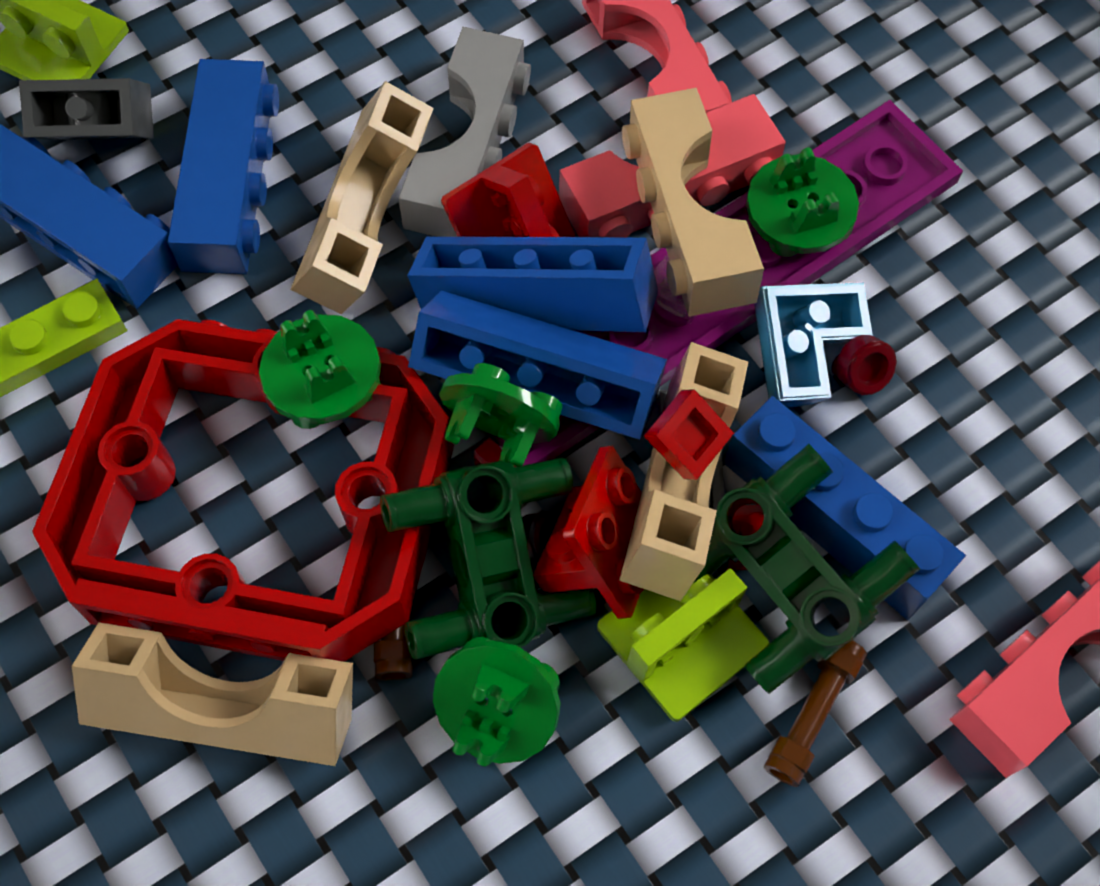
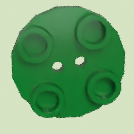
[746,147,859,257]
[259,310,381,429]
[439,363,563,467]
[433,637,561,767]

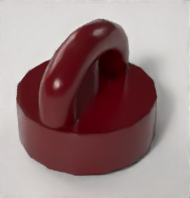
[831,335,897,395]

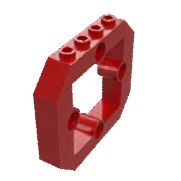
[32,319,455,662]

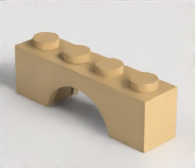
[290,81,434,314]
[622,88,764,317]
[619,342,748,601]
[71,623,353,766]

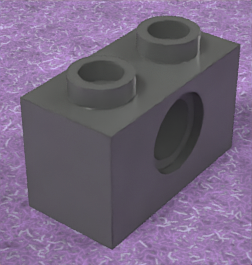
[19,78,154,140]

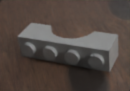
[398,26,531,237]

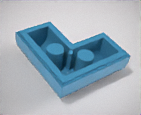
[754,282,873,408]

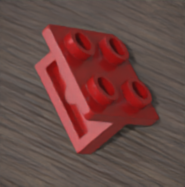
[441,143,575,237]
[533,445,644,619]

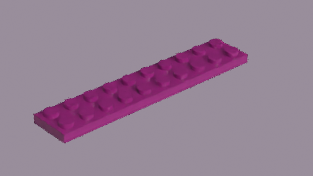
[492,100,963,466]

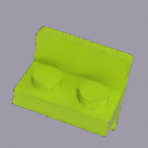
[0,0,129,80]
[597,568,769,722]

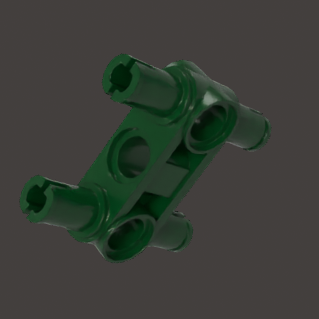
[694,443,920,694]
[380,458,597,660]

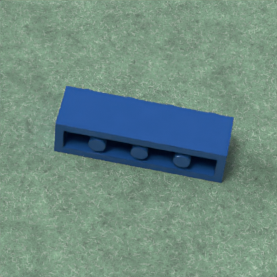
[168,59,279,274]
[0,124,178,309]
[407,237,658,332]
[408,290,668,440]
[724,395,966,620]

